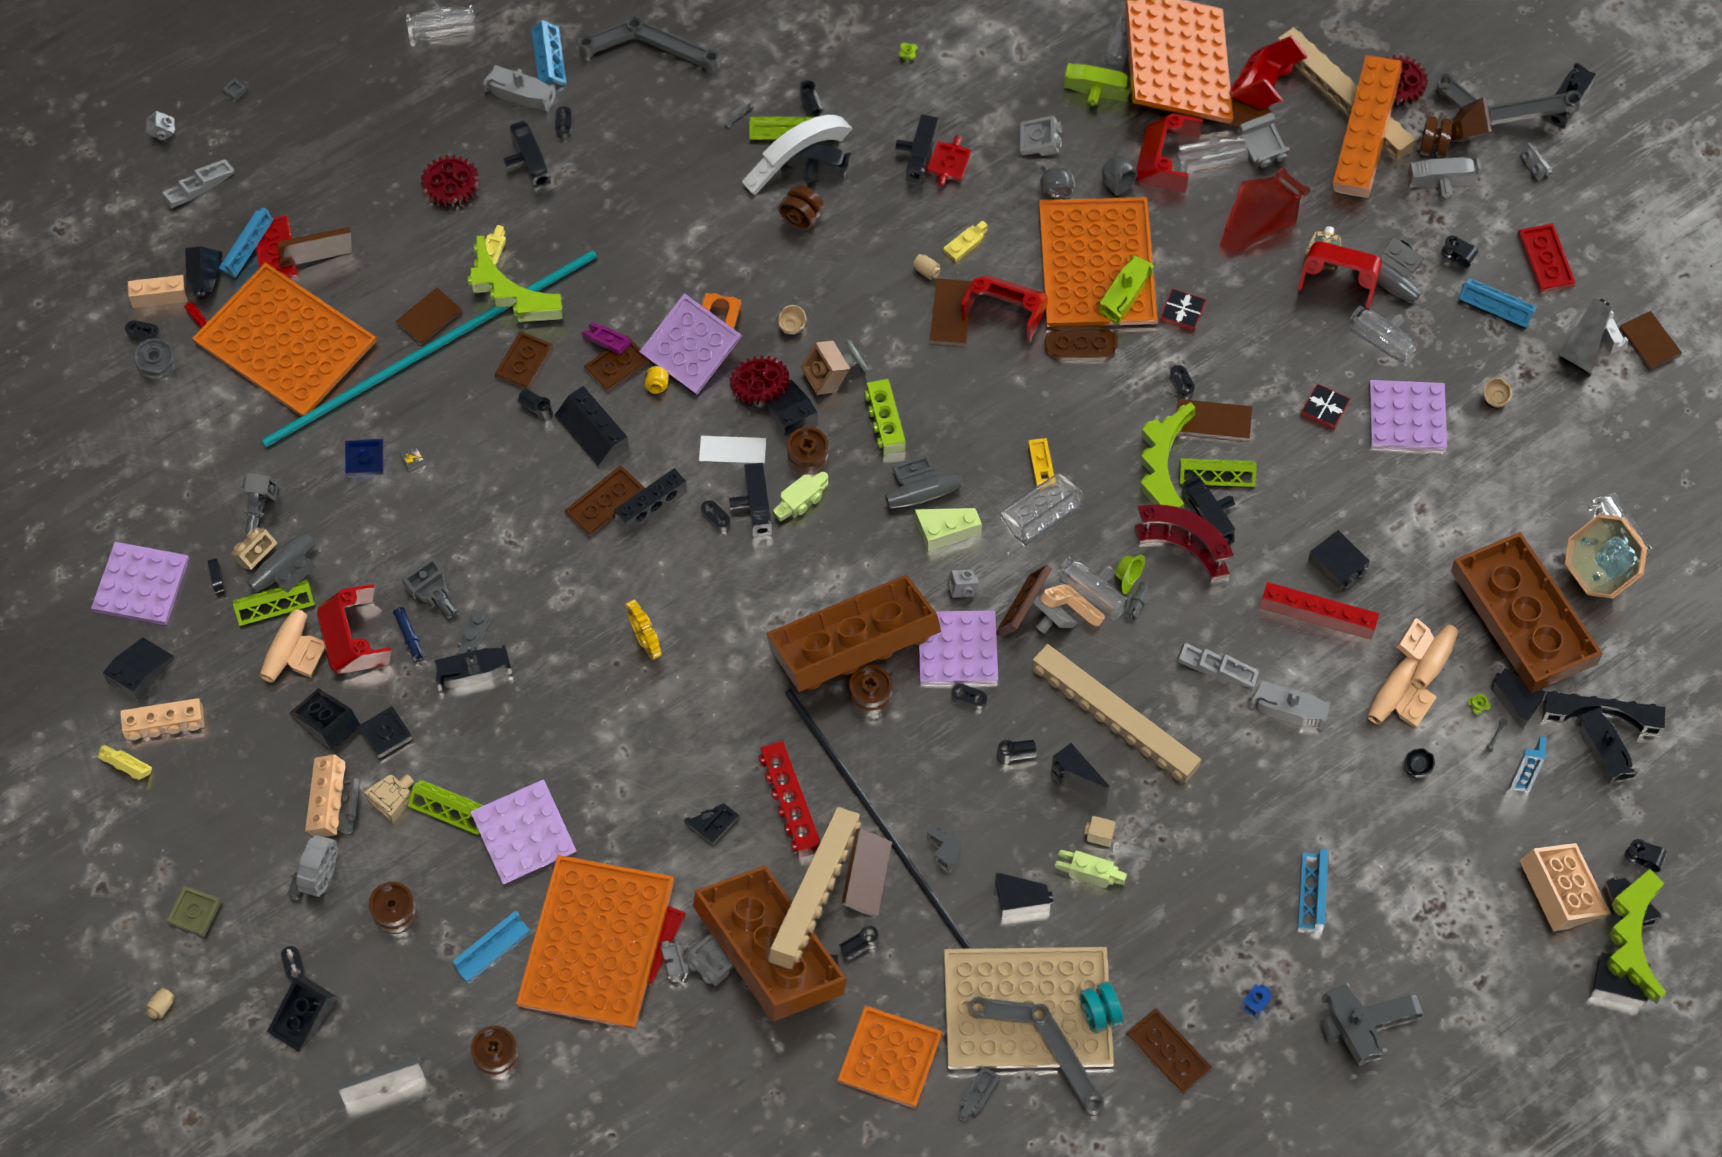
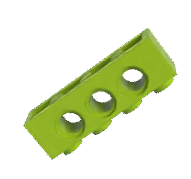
[864,379,906,455]

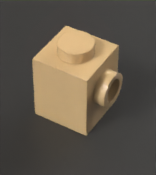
[1085,816,1116,847]

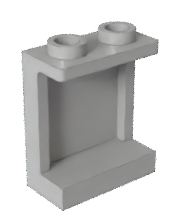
[1237,113,1290,168]

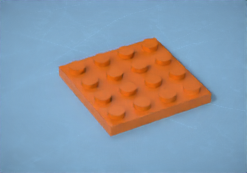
[837,1006,943,1109]

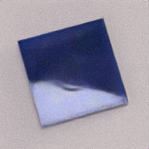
[345,439,384,477]

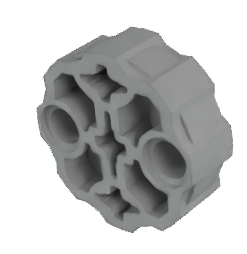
[296,835,338,897]

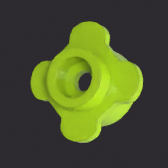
[899,43,918,60]
[1467,693,1491,715]

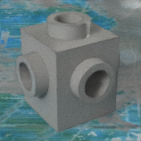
[146,111,175,141]
[947,570,979,598]

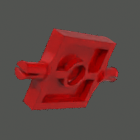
[927,135,972,187]

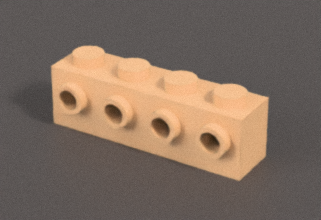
[121,698,205,740]
[305,754,345,837]

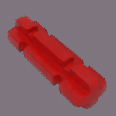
[184,302,208,329]

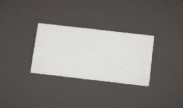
[699,436,766,463]

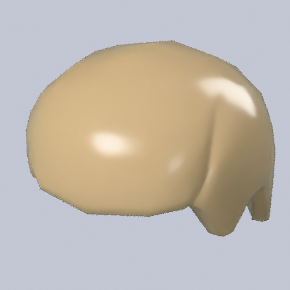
[777,305,807,335]
[1483,377,1512,408]

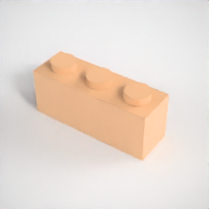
[128,275,188,308]

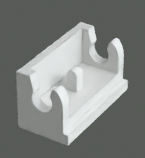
[1603,310,1628,354]

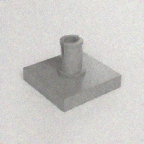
[1033,596,1078,634]

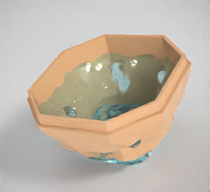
[1565,514,1647,598]

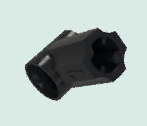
[800,80,824,117]
[517,389,554,421]
[996,739,1037,764]
[839,926,879,961]

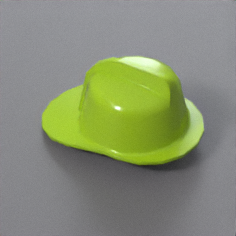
[1115,554,1146,594]

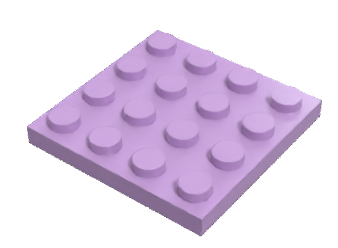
[639,293,742,395]
[1369,380,1447,451]
[91,542,189,626]
[919,610,998,685]
[470,779,577,885]

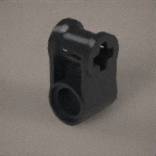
[1441,235,1479,268]
[1625,839,1667,872]

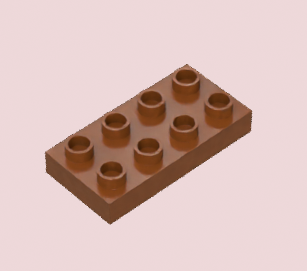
[1451,532,1603,693]
[766,574,941,692]
[693,865,847,1022]

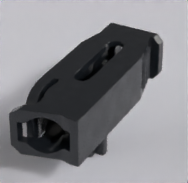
[1543,63,1596,129]
[895,114,939,184]
[503,120,551,190]
[784,143,851,183]
[729,462,772,538]
[1181,475,1235,546]
[435,645,512,691]
[1575,707,1638,785]

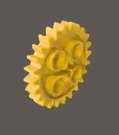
[625,600,662,660]

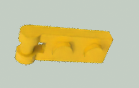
[1028,438,1056,489]

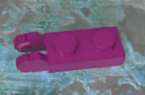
[581,322,631,355]

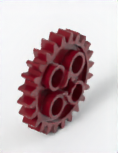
[1386,54,1428,106]
[421,154,480,207]
[729,355,790,405]

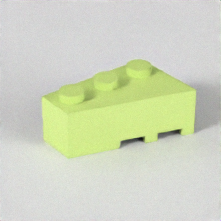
[915,508,982,552]

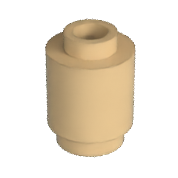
[913,254,941,280]
[145,988,174,1019]

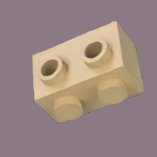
[230,528,277,570]

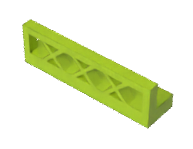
[749,117,815,139]
[1179,458,1257,487]
[233,579,315,626]
[407,780,484,835]

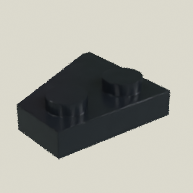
[684,803,739,846]

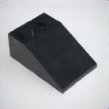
[764,379,818,439]
[103,637,174,702]
[290,688,360,750]
[1051,743,1110,804]
[267,977,338,1052]

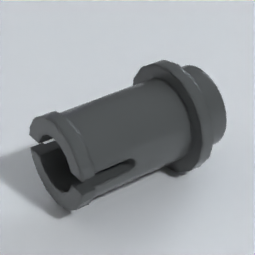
[287,872,301,899]

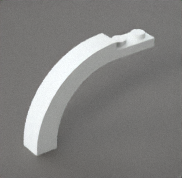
[742,115,852,195]

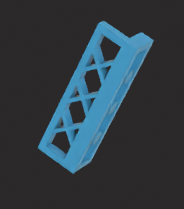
[531,20,566,86]
[219,207,273,278]
[1458,278,1537,328]
[1510,736,1546,791]
[1298,849,1328,932]
[452,910,531,984]

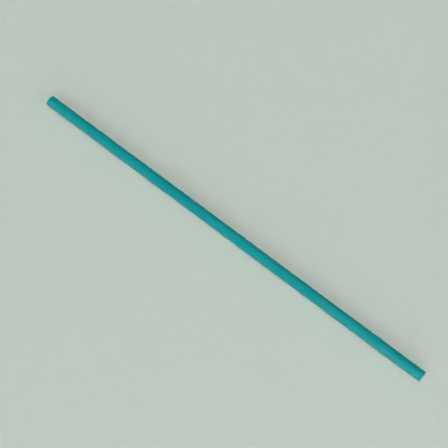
[261,250,597,447]

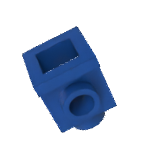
[1241,984,1272,1020]

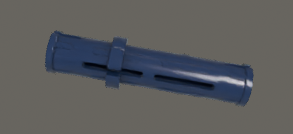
[393,607,425,661]

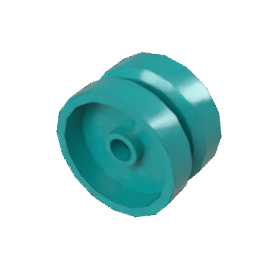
[1079,981,1124,1033]

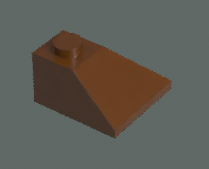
[1451,97,1492,142]

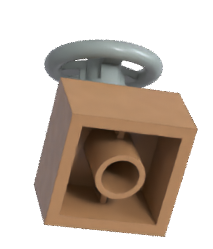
[800,339,868,395]

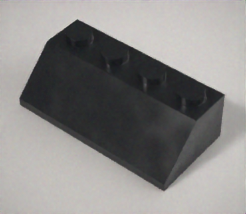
[555,386,629,468]

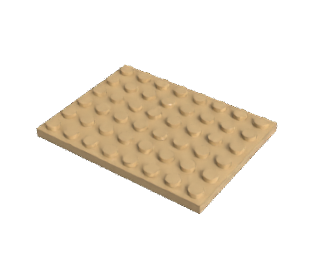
[944,947,1114,1069]

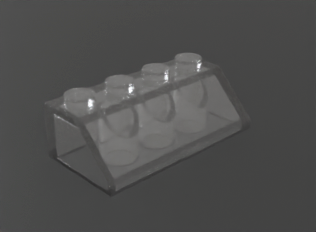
[999,473,1085,546]

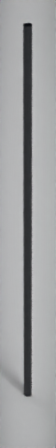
[785,689,973,949]

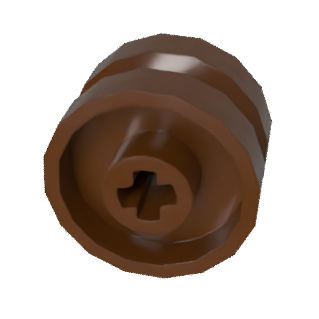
[1420,115,1453,159]
[778,184,825,231]
[787,427,828,475]
[849,665,892,715]
[369,882,416,933]
[471,1025,519,1078]

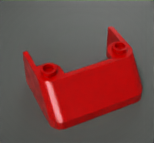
[1229,35,1308,110]
[1135,114,1203,193]
[1297,241,1382,311]
[961,275,1048,342]
[317,584,391,674]

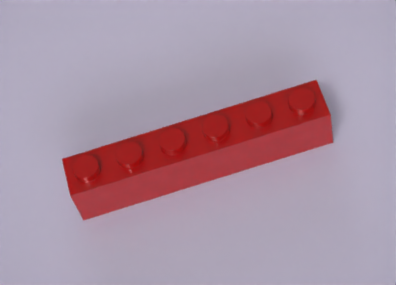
[1260,582,1380,640]

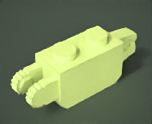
[773,472,829,522]
[1054,850,1127,888]

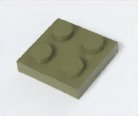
[166,886,222,937]

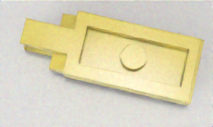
[943,221,988,262]
[485,225,506,266]
[98,745,152,780]

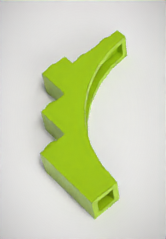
[468,236,563,322]
[1141,402,1195,509]
[1607,869,1666,1004]

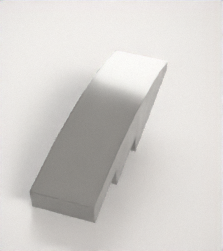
[161,159,235,208]
[1177,642,1259,689]

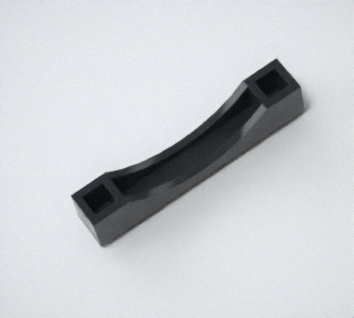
[1542,691,1666,736]

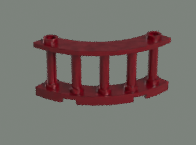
[1135,504,1234,581]

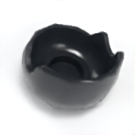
[1404,748,1435,778]

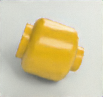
[644,366,669,394]

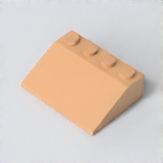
[1519,843,1611,931]

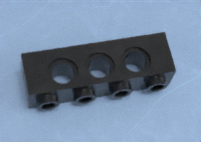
[614,468,687,533]

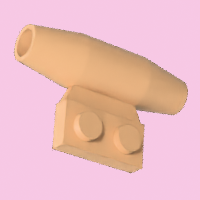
[260,609,325,683]
[1396,618,1458,689]
[1367,656,1436,728]

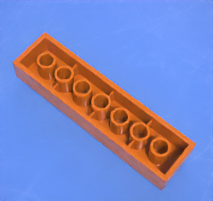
[1333,55,1402,198]

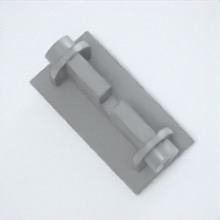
[1520,143,1552,181]
[661,937,689,982]

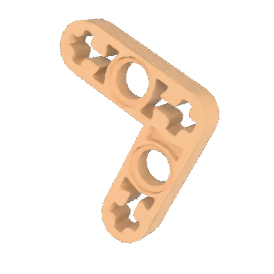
[1040,584,1105,626]

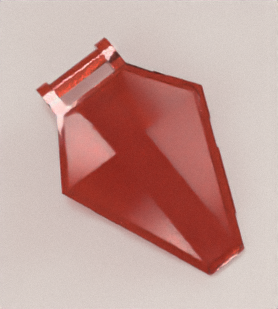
[1220,168,1311,256]

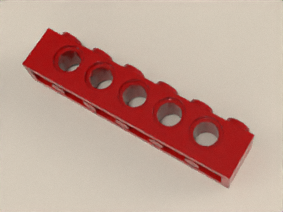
[758,740,821,859]

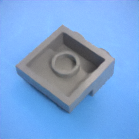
[1020,116,1062,156]
[686,934,734,986]

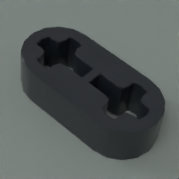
[555,106,572,139]
[125,320,161,341]
[1170,365,1195,399]
[701,500,731,532]
[208,558,225,593]
[951,684,987,710]
[281,946,306,983]

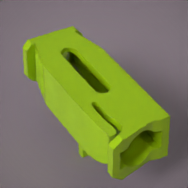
[1064,63,1132,106]
[1098,255,1154,325]

